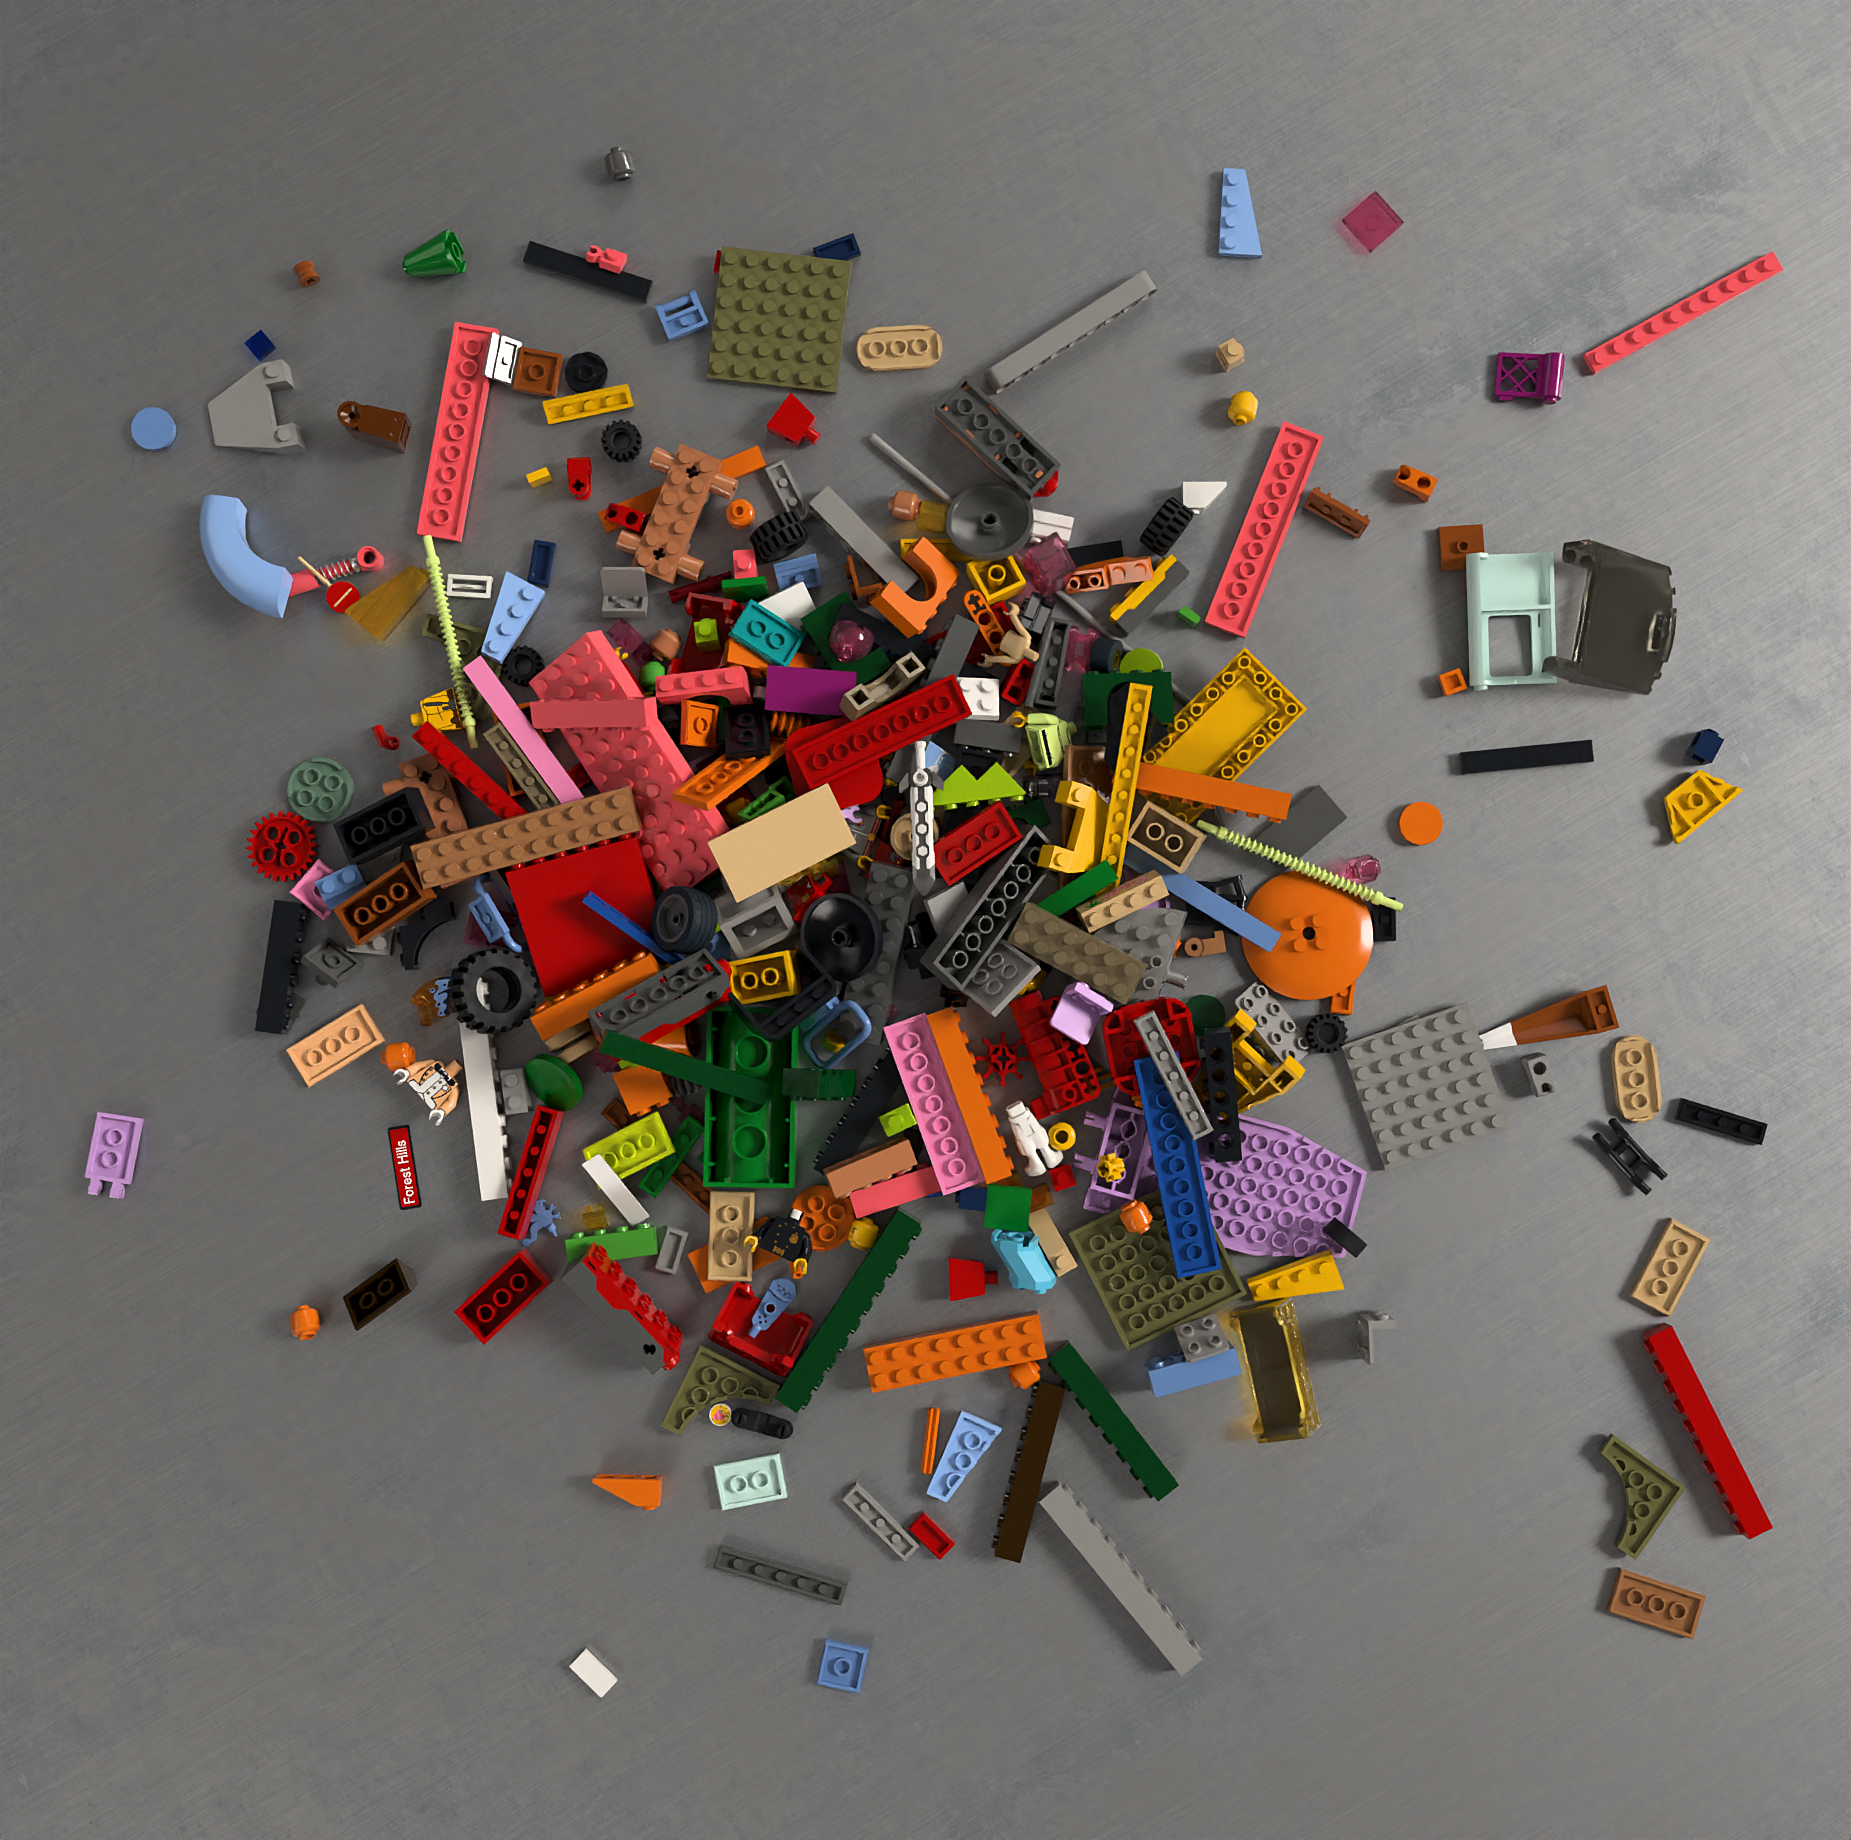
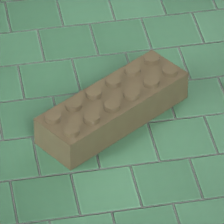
[1007,902,1149,1005]

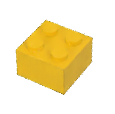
[966,555,1026,608]

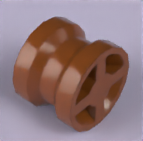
[293,260,320,287]

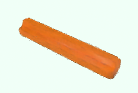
[921,1407,940,1474]

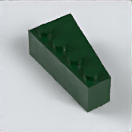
[782,1068,856,1101]

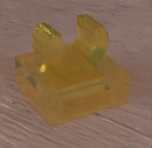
[582,1203,610,1231]

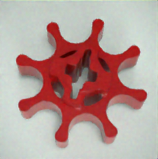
[975,1031,1031,1087]

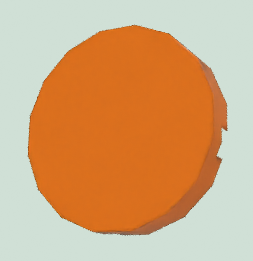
[1398,801,1443,846]

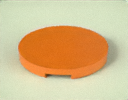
[789,1184,855,1251]

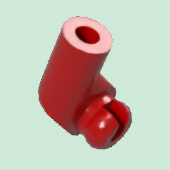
[372,724,400,751]

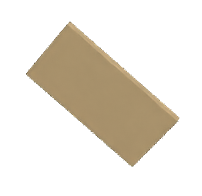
[707,783,856,903]

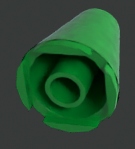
[402,229,467,277]

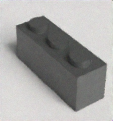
[953,719,1023,758]

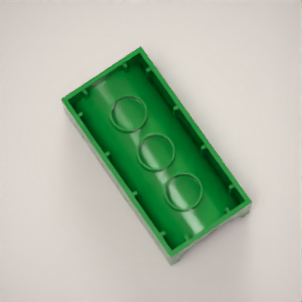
[703,1006,800,1188]

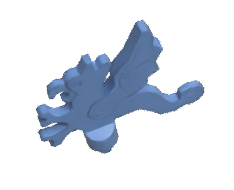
[522,1199,561,1246]

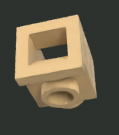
[1215,337,1245,372]

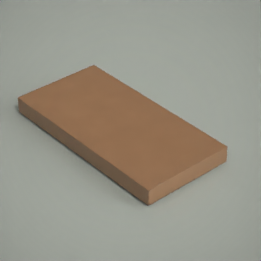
[1606,1567,1706,1639]

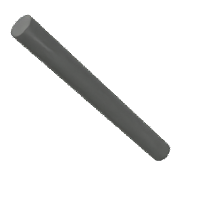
[1024,620,1055,708]

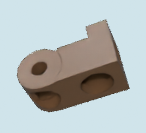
[1183,930,1226,957]

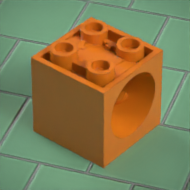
[612,1065,674,1117]

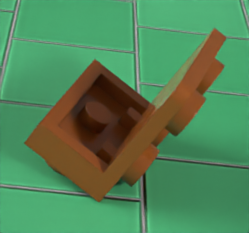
[844,555,882,606]

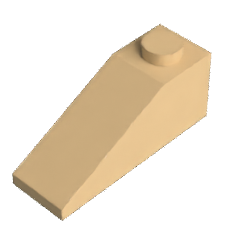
[1029,1206,1078,1277]

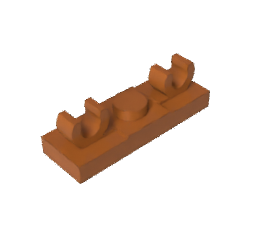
[1303,487,1371,539]

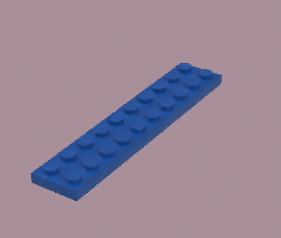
[1133,1050,1221,1278]

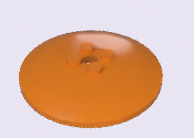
[1241,870,1374,1000]

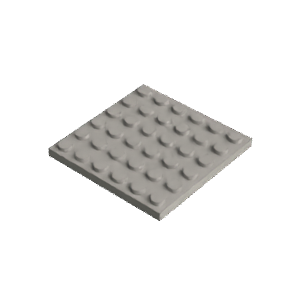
[1341,1003,1512,1171]

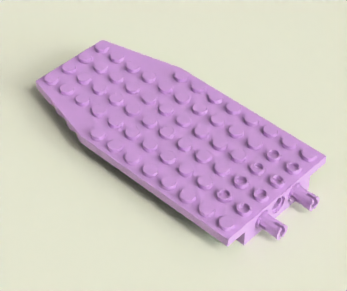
[1071,1085,1367,1258]

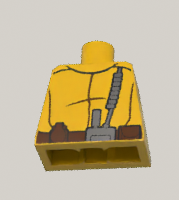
[411,688,466,733]

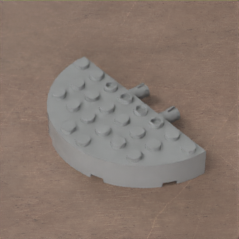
[1069,908,1189,1072]

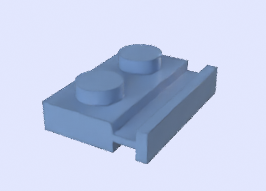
[773,553,823,590]
[315,865,367,911]

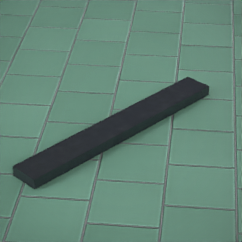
[833,602,1000,680]

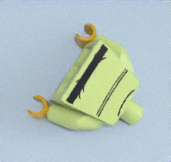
[1012,711,1077,776]

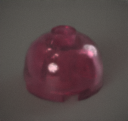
[829,620,875,663]

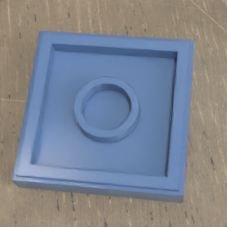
[816,1638,869,1694]

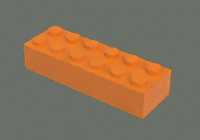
[530,949,665,1041]

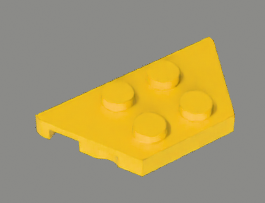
[1663,769,1743,844]

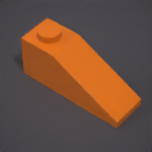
[592,1474,662,1510]

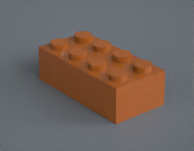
[333,860,437,946]

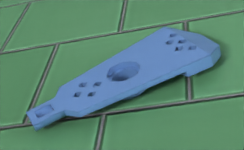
[748,1278,796,1339]

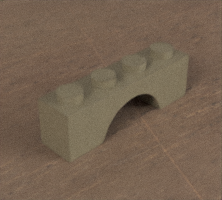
[839,652,926,722]

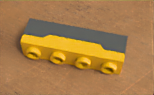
[1108,554,1190,637]

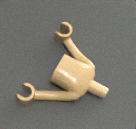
[977,602,1039,668]

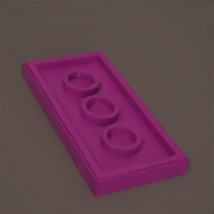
[765,665,857,716]

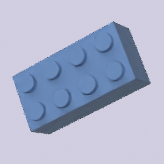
[1144,1341,1242,1398]

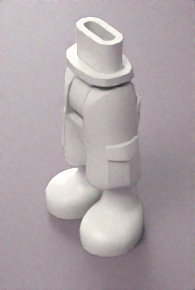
[1006,1101,1063,1176]

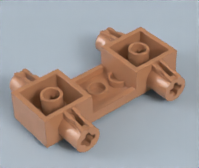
[616,443,738,586]
[382,753,487,890]

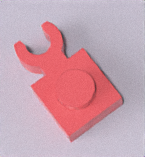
[586,245,627,274]

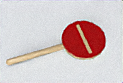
[297,556,360,613]

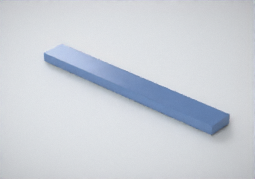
[1123,843,1281,953]

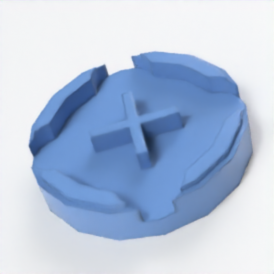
[131,407,177,452]

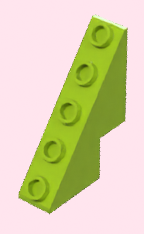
[933,762,1026,812]

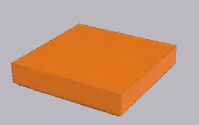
[680,700,718,750]

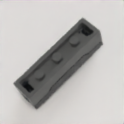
[1034,617,1072,710]

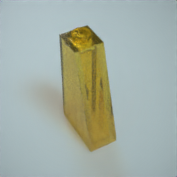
[345,565,432,643]

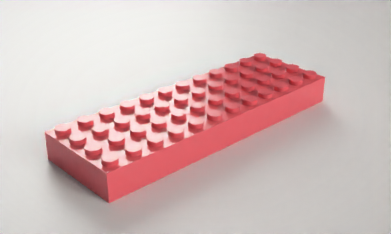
[529,630,730,891]

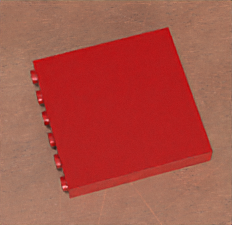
[505,833,669,997]

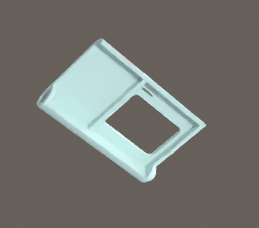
[1466,551,1557,691]

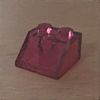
[1023,532,1077,596]

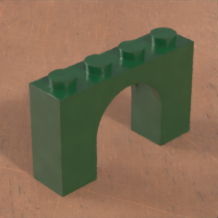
[800,591,892,686]
[1081,669,1174,732]

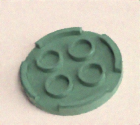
[287,757,354,823]

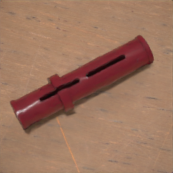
[668,571,733,604]

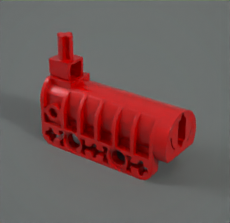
[1008,990,1101,1120]

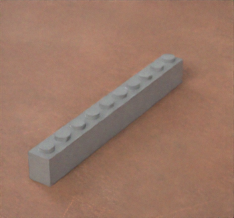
[1038,1481,1202,1677]

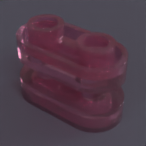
[1064,625,1100,672]

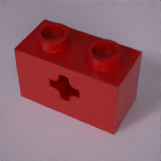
[999,658,1035,707]

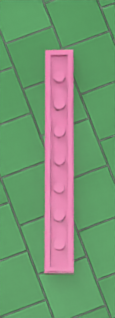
[463,656,584,803]

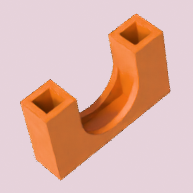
[870,536,961,638]

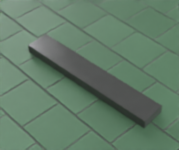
[713,1544,848,1606]

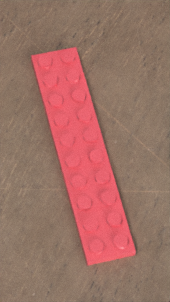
[416,322,499,543]
[1204,421,1324,639]

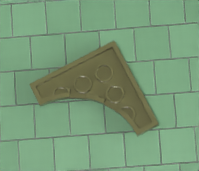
[421,613,506,722]
[661,1345,780,1436]
[1598,1433,1686,1560]

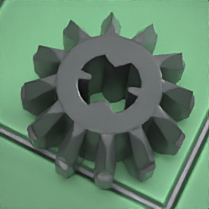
[669,1076,705,1097]

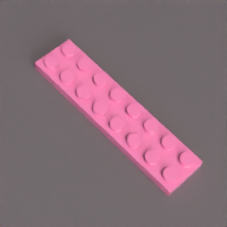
[883,1013,985,1196]

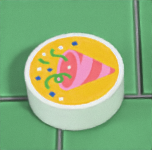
[709,1402,732,1426]

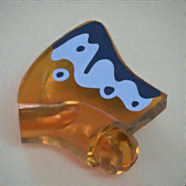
[409,976,454,1026]

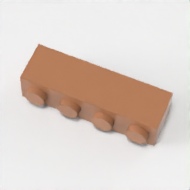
[822,1135,917,1198]

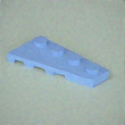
[1218,168,1262,258]
[481,571,545,664]
[926,1410,1002,1502]

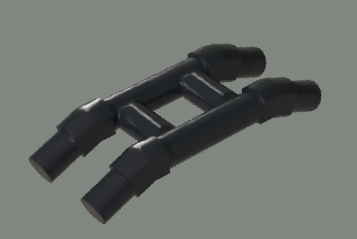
[1592,1118,1668,1196]

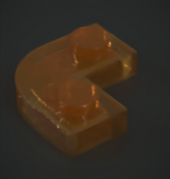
[996,1170,1055,1213]

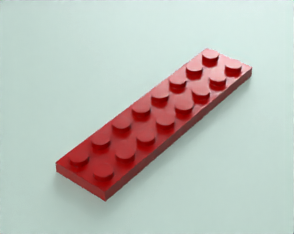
[792,674,972,790]

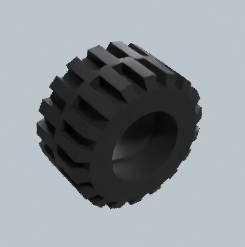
[1140,497,1194,557]
[749,511,810,563]

